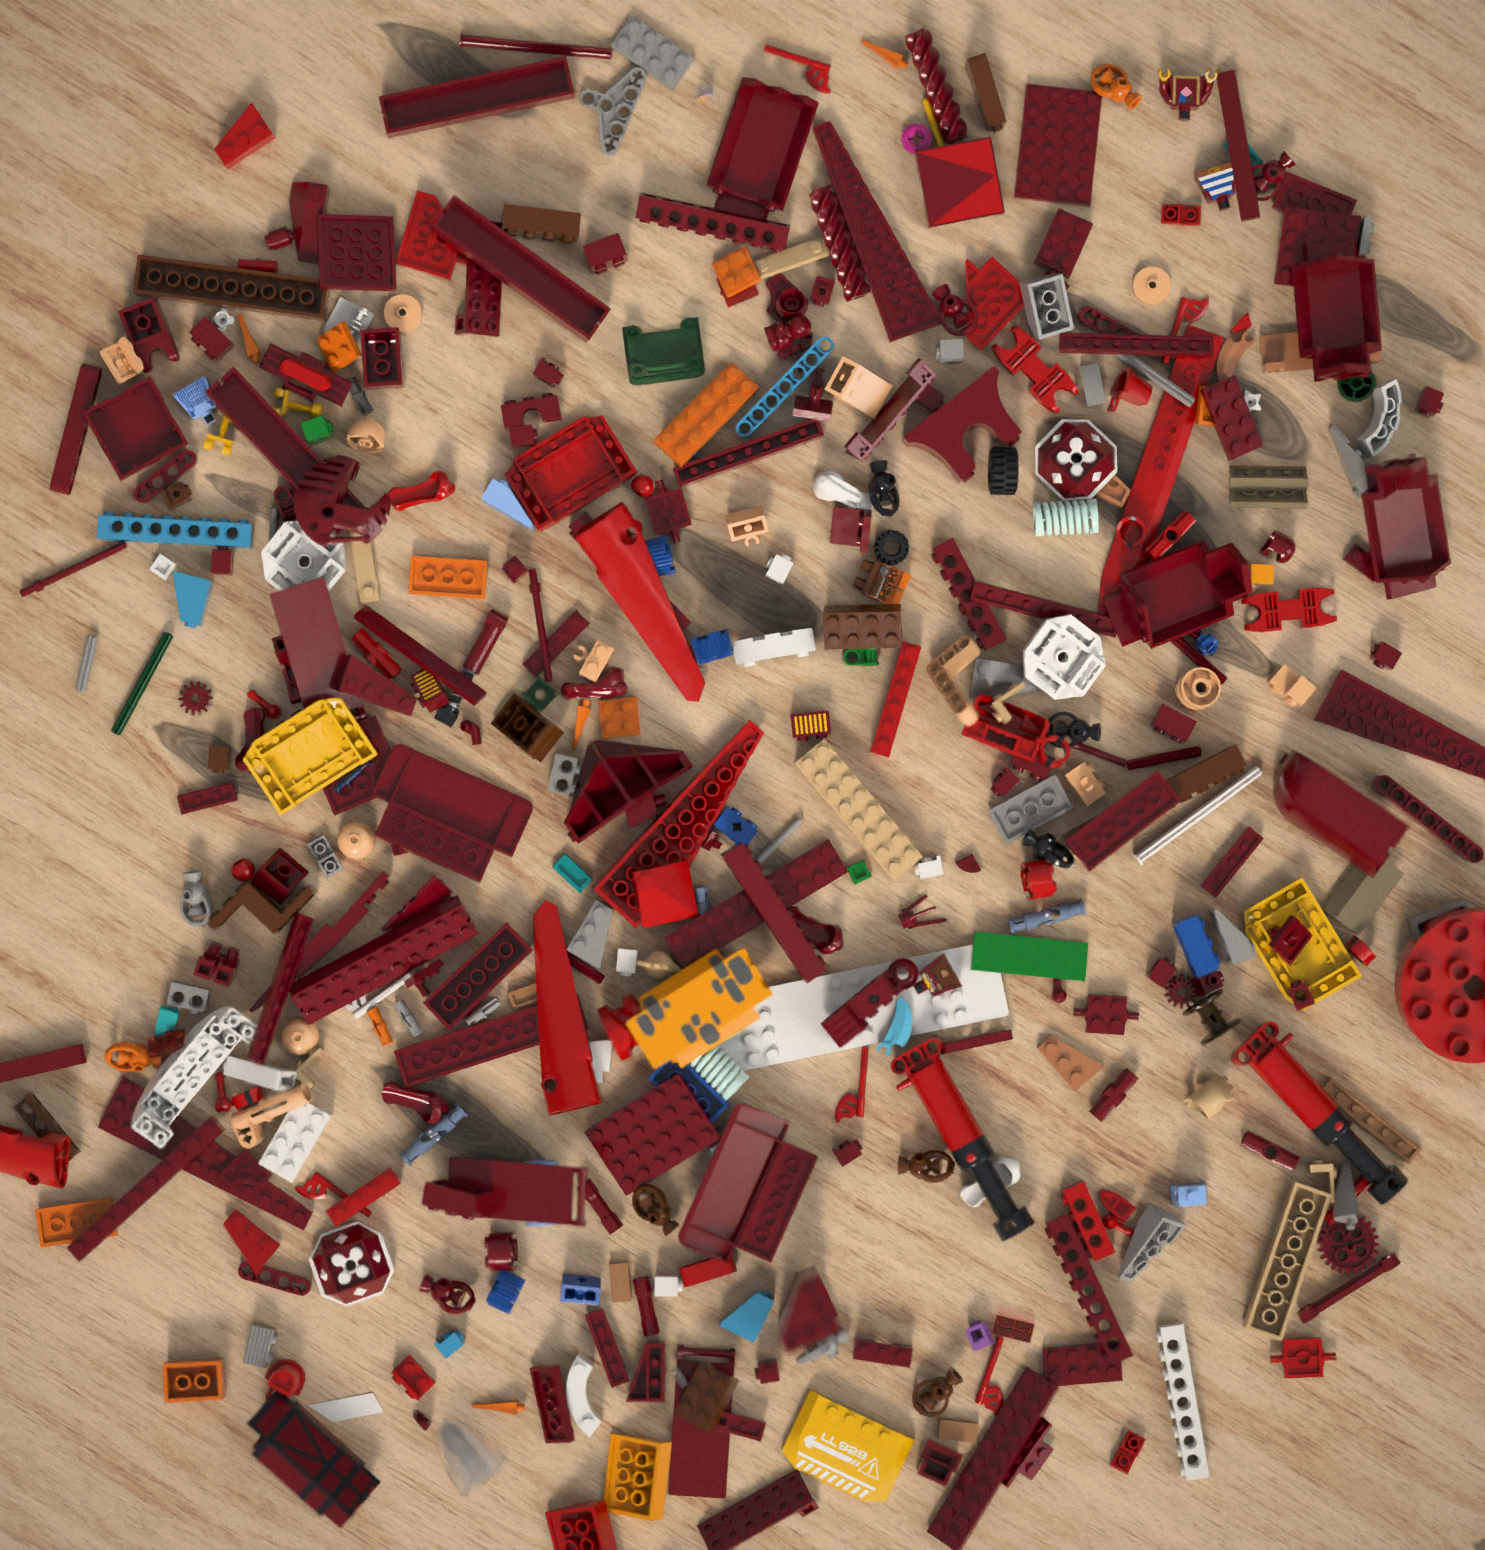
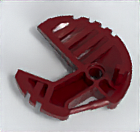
[294,456,391,546]

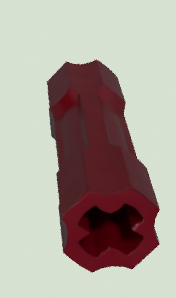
[576,1178,623,1234]
[632,1276,660,1337]

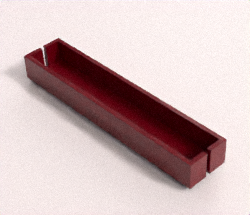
[379,56,575,138]
[430,195,611,343]
[205,366,366,536]
[289,894,478,1025]

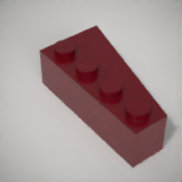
[335,654,417,716]

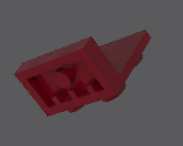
[830,506,872,553]

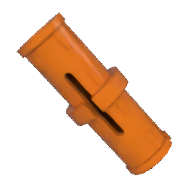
[367,1007,394,1047]

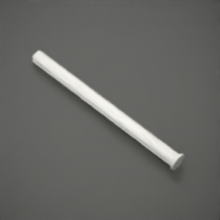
[1132,766,1262,866]

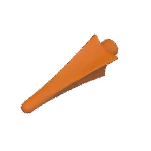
[861,40,909,69]
[237,314,261,364]
[572,698,592,750]
[472,1400,525,1415]

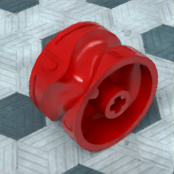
[597,992,641,1061]

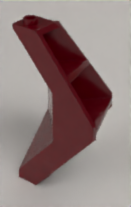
[564,740,693,844]

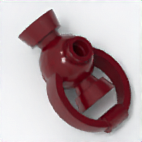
[1252,151,1296,201]
[932,284,978,336]
[419,1274,476,1314]

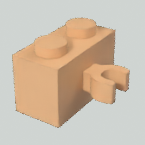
[725,505,769,546]
[573,640,614,683]
[1064,762,1106,807]

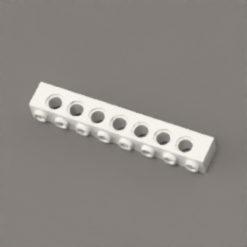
[1156,1322,1210,1481]

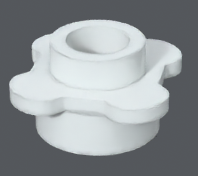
[211,308,235,331]

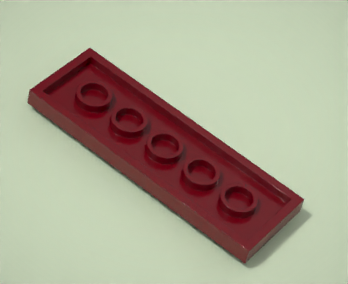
[1065,770,1181,872]

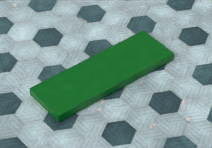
[970,932,1088,982]

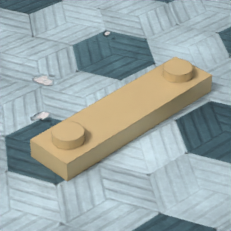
[753,237,829,279]
[349,532,380,604]

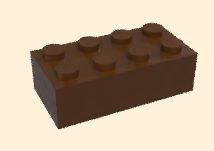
[500,204,581,244]
[823,604,902,650]

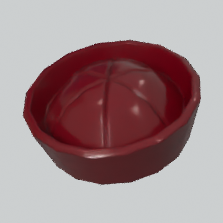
[775,288,809,320]

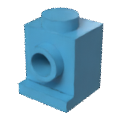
[434,1329,465,1359]

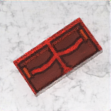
[992,1315,1035,1343]

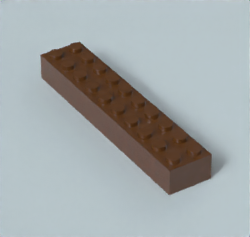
[133,254,330,322]
[1062,745,1247,855]

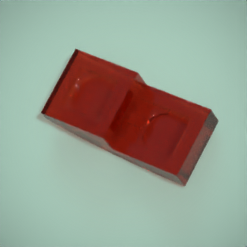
[148,1029,185,1058]

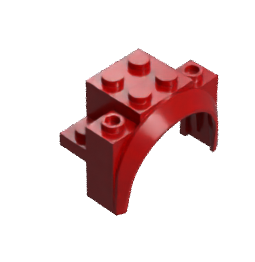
[961,694,1050,762]

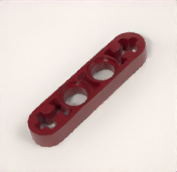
[1078,306,1140,335]
[133,450,198,503]
[940,1029,1013,1054]
[238,1262,312,1296]

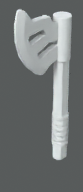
[345,972,411,1019]

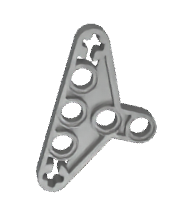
[580,67,646,157]

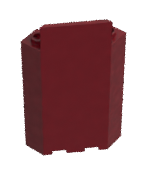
[706,77,819,219]

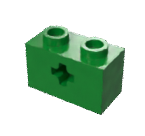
[301,415,335,446]

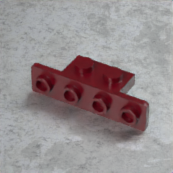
[1002,1417,1054,1488]

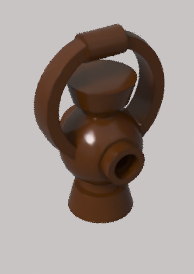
[898,1150,955,1183]
[632,1184,680,1237]
[912,1367,963,1417]

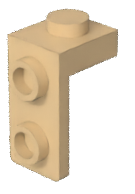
[991,682,1025,725]
[294,1046,324,1089]
[1307,1159,1337,1202]

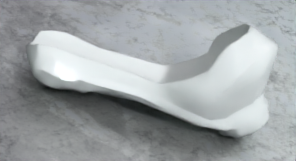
[813,470,874,510]
[959,1156,1020,1207]

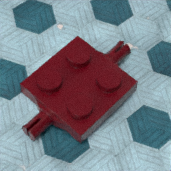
[645,479,692,544]
[1073,994,1139,1035]

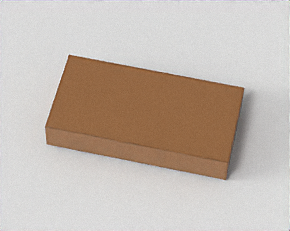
[507,982,537,1010]
[609,1262,631,1303]
[938,1419,978,1443]

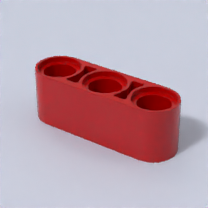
[679,1254,737,1287]

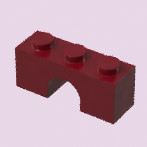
[500,393,562,430]
[852,1337,913,1368]

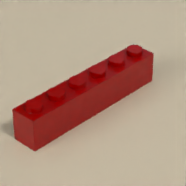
[870,641,921,758]

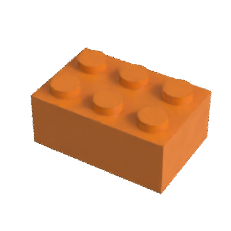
[162,1358,226,1403]

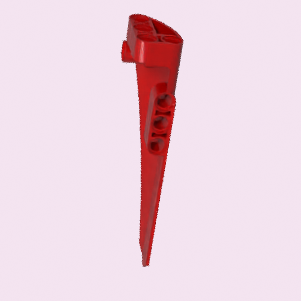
[574,502,706,702]
[533,900,603,1115]
[0,1125,70,1189]

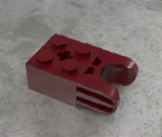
[118,297,180,373]

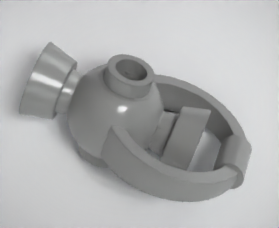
[180,870,214,927]
[796,1325,850,1364]

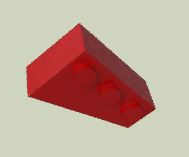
[214,102,276,170]

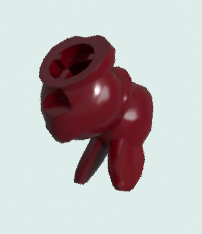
[764,315,814,351]

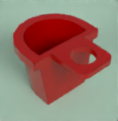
[1107,367,1153,412]
[265,1359,306,1401]

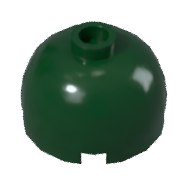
[1337,371,1376,403]

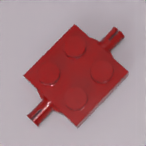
[1270,1337,1336,1379]

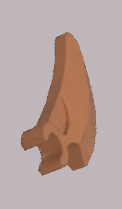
[1216,331,1256,381]

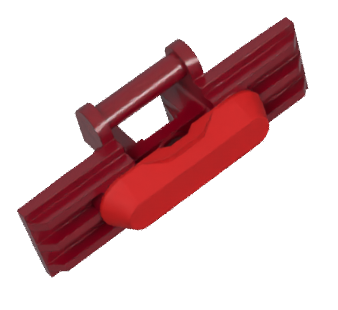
[259,343,353,407]

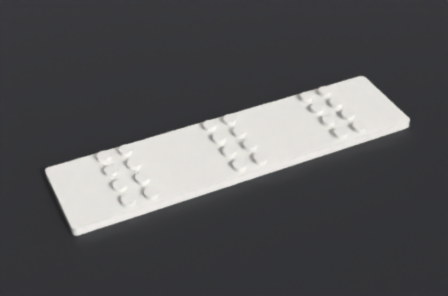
[718,944,1009,1071]

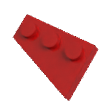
[223,1209,280,1276]

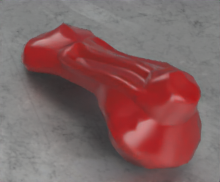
[388,470,455,511]

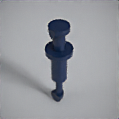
[332,760,372,794]

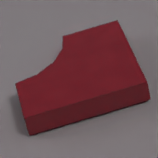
[765,273,799,322]
[217,1148,272,1190]

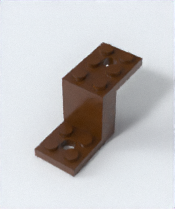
[207,882,318,934]

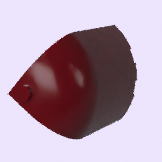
[1273,750,1410,878]

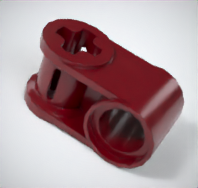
[274,486,296,523]

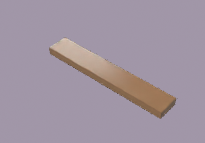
[1322,1077,1421,1164]

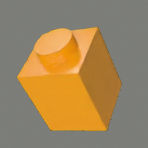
[1249,564,1274,586]

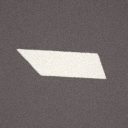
[308,1393,384,1422]

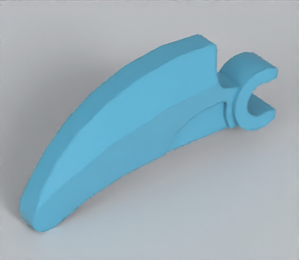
[876,997,913,1056]

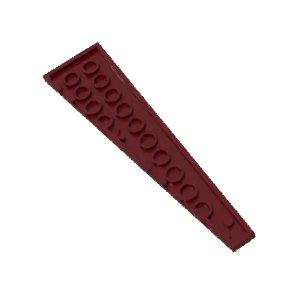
[812,121,942,343]
[1314,669,1485,780]
[98,1075,313,1230]

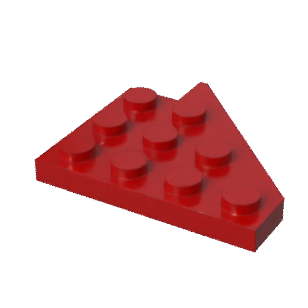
[396,190,467,281]
[965,256,1024,351]

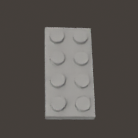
[610,15,695,91]
[988,774,1074,845]

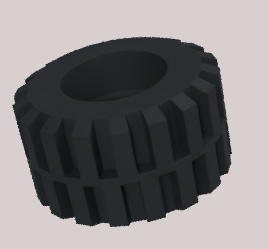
[988,447,1019,495]

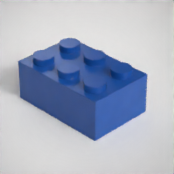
[1171,915,1221,978]

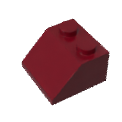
[251,848,309,905]

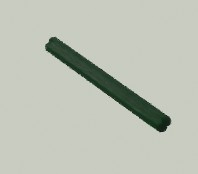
[111,632,173,735]

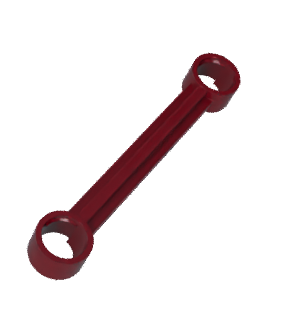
[1297,1252,1401,1323]

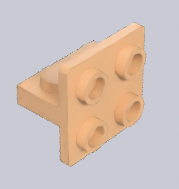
[100,336,144,385]

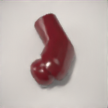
[460,720,482,745]

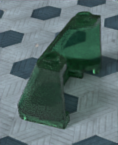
[622,317,705,386]

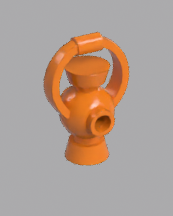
[1091,64,1142,110]
[104,1042,162,1072]

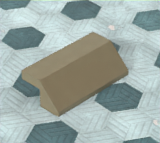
[1229,466,1308,509]
[1322,860,1404,935]

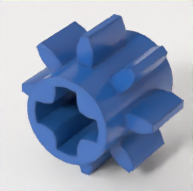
[1195,633,1219,656]

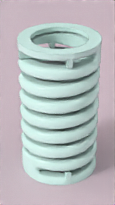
[1033,499,1098,537]
[690,1045,750,1101]

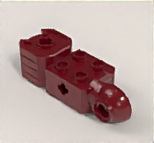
[821,958,919,1048]

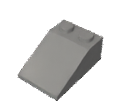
[1209,909,1256,965]

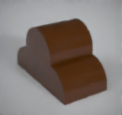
[491,693,564,762]

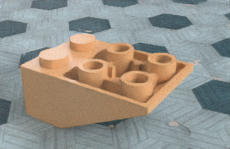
[824,356,892,419]

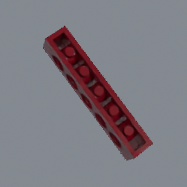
[930,538,1007,651]

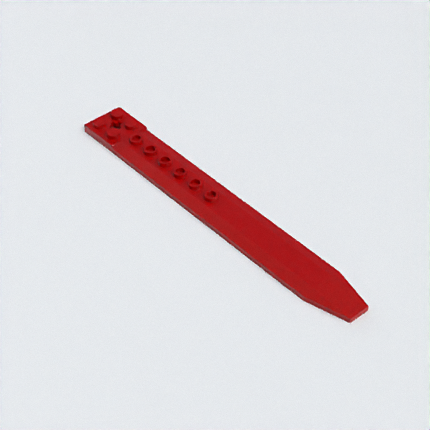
[1098,325,1224,615]

